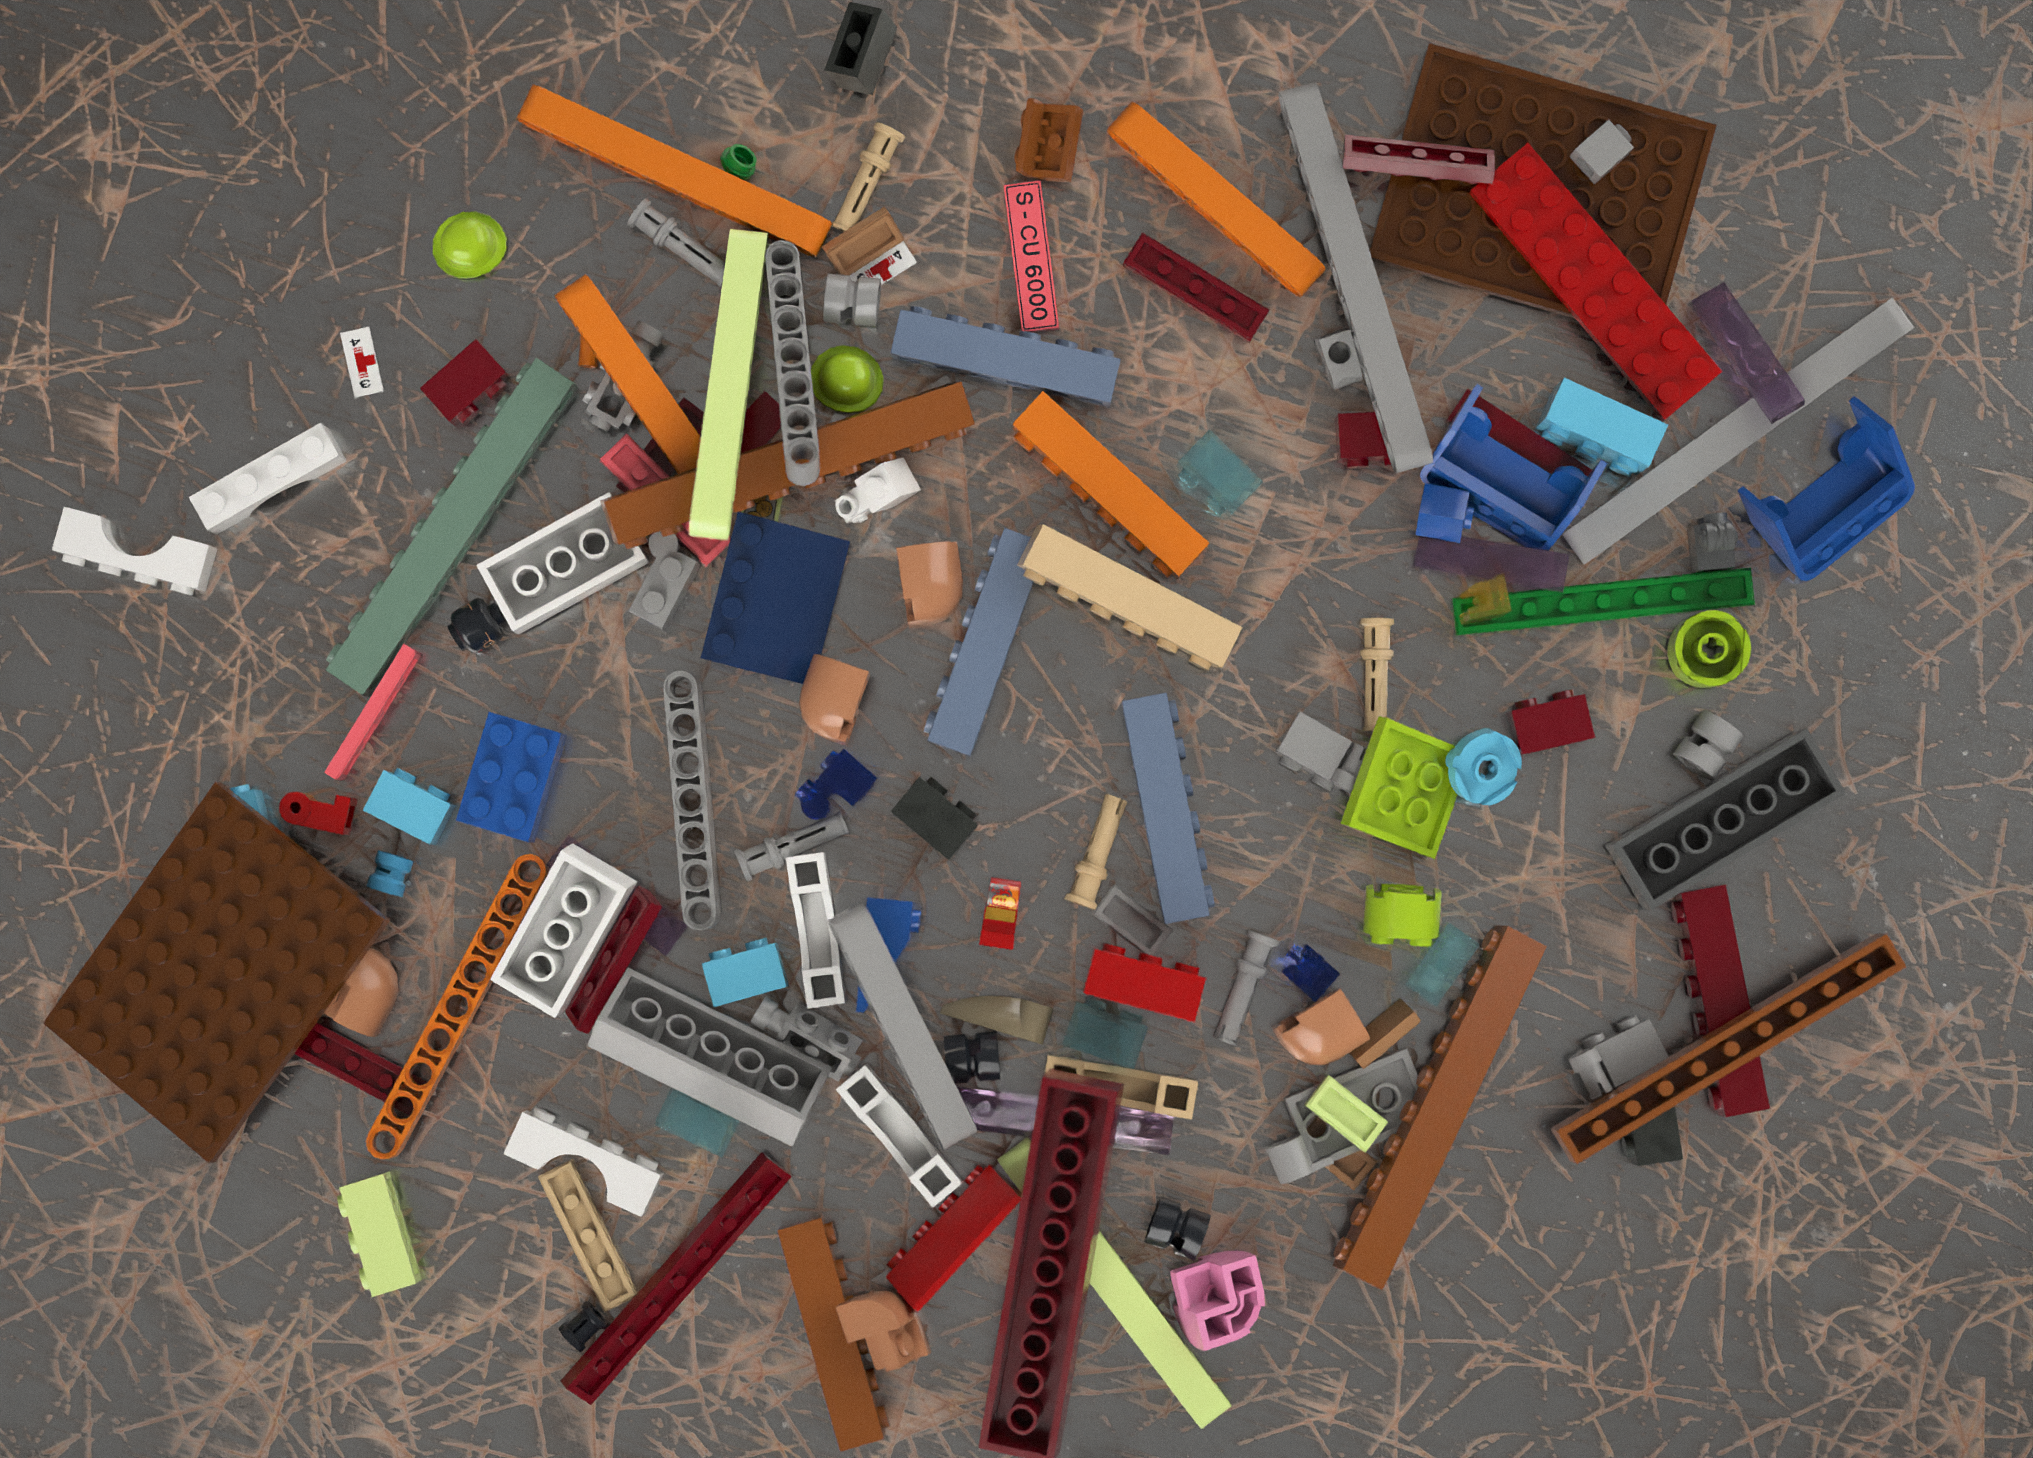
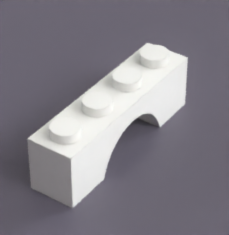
[189,423,347,534]
[52,507,217,596]
[786,852,847,1009]
[836,1063,963,1208]
[503,1107,664,1217]

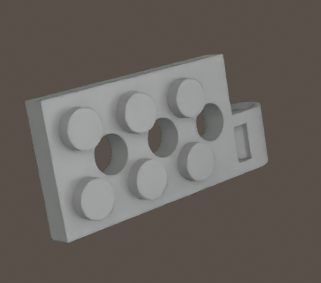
[1266,1048,1418,1184]

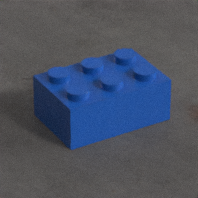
[456,712,567,843]

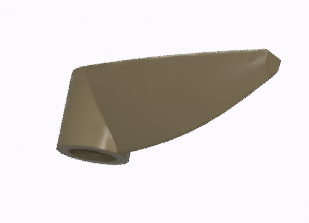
[940,996,1054,1045]

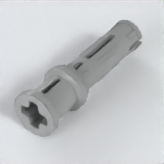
[627,198,725,288]
[734,811,849,882]
[1213,930,1280,1046]

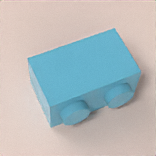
[363,767,456,845]
[702,938,789,1007]

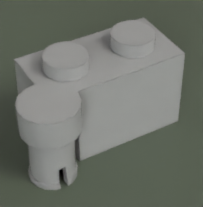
[629,531,701,631]
[1275,712,1366,794]
[1568,1015,1668,1099]

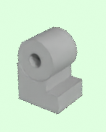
[1314,328,1363,390]

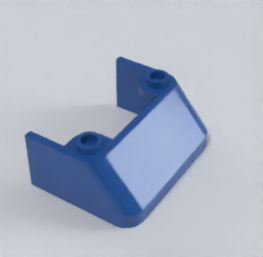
[1420,384,1607,552]
[1737,396,1915,581]

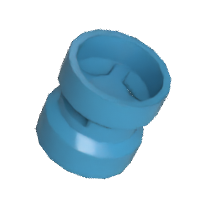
[366,850,414,897]

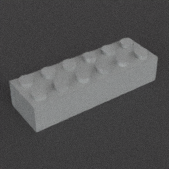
[587,967,832,1147]

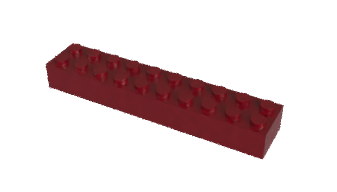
[978,1069,1124,1458]

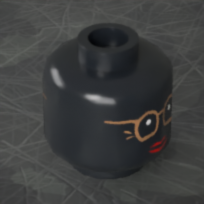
[447,598,506,654]

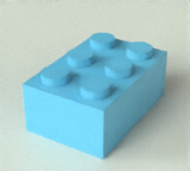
[1535,378,1668,477]

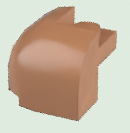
[896,542,963,629]
[799,654,870,747]
[324,947,400,1037]
[1271,988,1370,1065]
[836,1291,931,1372]

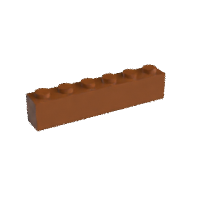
[777,1215,890,1452]

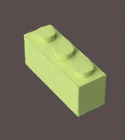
[337,1171,422,1297]

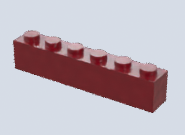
[1671,885,1770,1117]

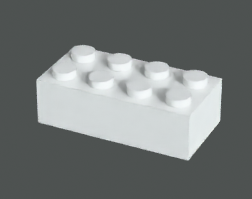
[476,492,650,635]
[490,843,637,1018]

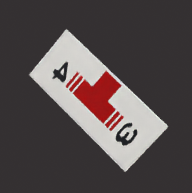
[850,241,917,285]
[340,327,384,398]

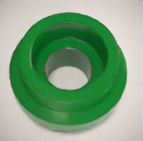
[720,144,757,180]

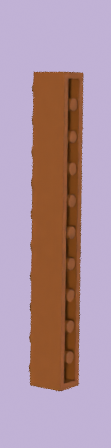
[600,381,975,549]
[1332,925,1547,1290]
[1550,933,1907,1164]

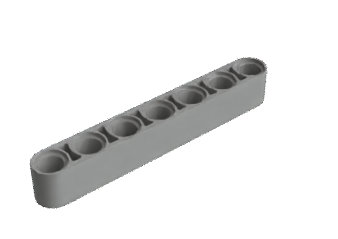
[765,240,820,486]
[663,670,721,930]
[827,902,977,1150]

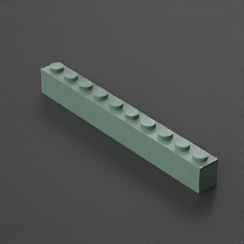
[326,358,578,697]

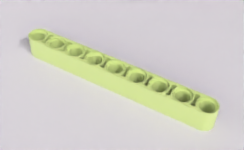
[689,229,768,540]
[997,1137,1232,1429]

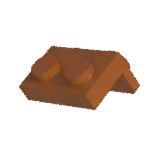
[1015,98,1083,182]

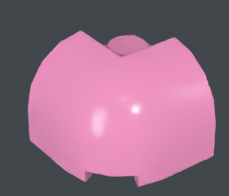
[1170,1251,1265,1351]

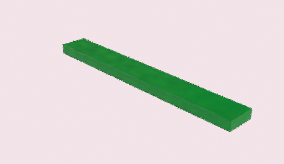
[1451,568,1755,636]

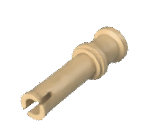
[832,122,905,233]
[1360,618,1394,731]
[1064,794,1128,910]

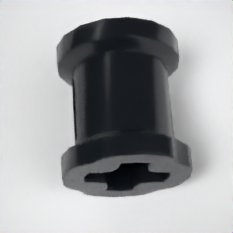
[558,1301,609,1352]

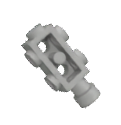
[582,320,664,432]
[750,997,863,1082]

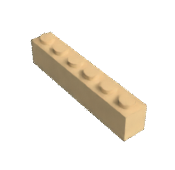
[1017,524,1243,671]

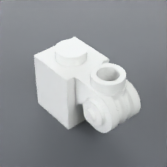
[835,457,921,524]

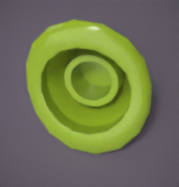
[433,212,507,279]
[811,345,884,413]

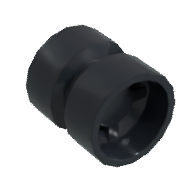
[944,1031,1001,1084]
[1144,1196,1211,1261]

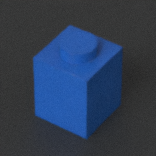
[1416,483,1475,543]

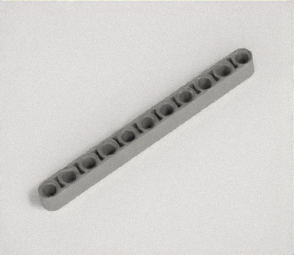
[1279,82,1433,474]
[1562,298,1914,565]

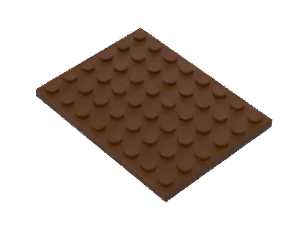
[1369,43,1717,319]
[43,782,390,1163]

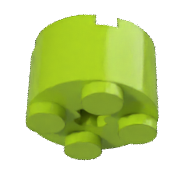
[1667,610,1751,689]
[1363,884,1442,947]

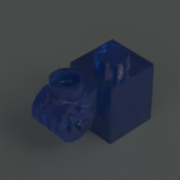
[794,748,879,820]
[1279,943,1340,1002]

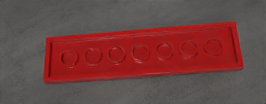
[1469,143,1723,421]

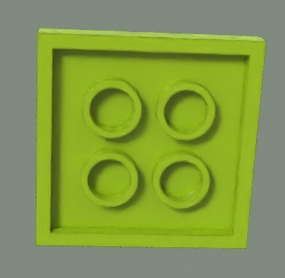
[1341,716,1458,859]

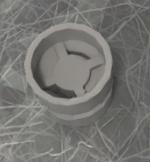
[823,273,881,327]
[1673,710,1744,781]

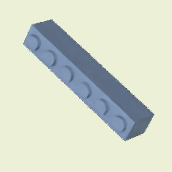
[891,306,1120,408]
[923,528,1034,757]
[1121,693,1215,924]

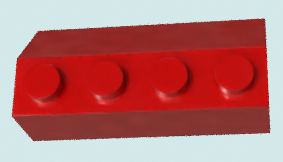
[886,1162,1022,1313]

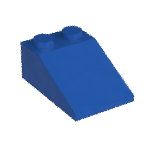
[856,898,921,1013]

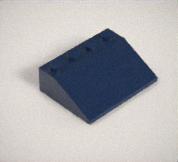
[700,512,851,684]

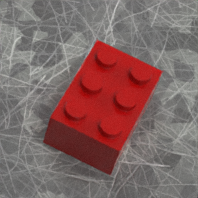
[1082,943,1206,1022]

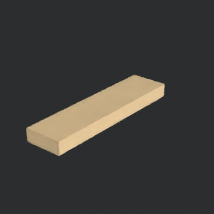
[538,1159,638,1313]

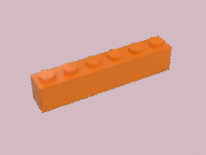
[1012,391,1209,580]

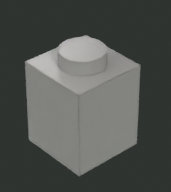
[1570,120,1634,185]

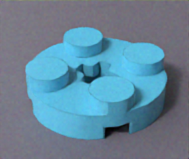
[1445,728,1522,805]

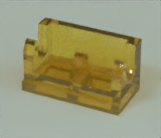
[1459,574,1511,625]

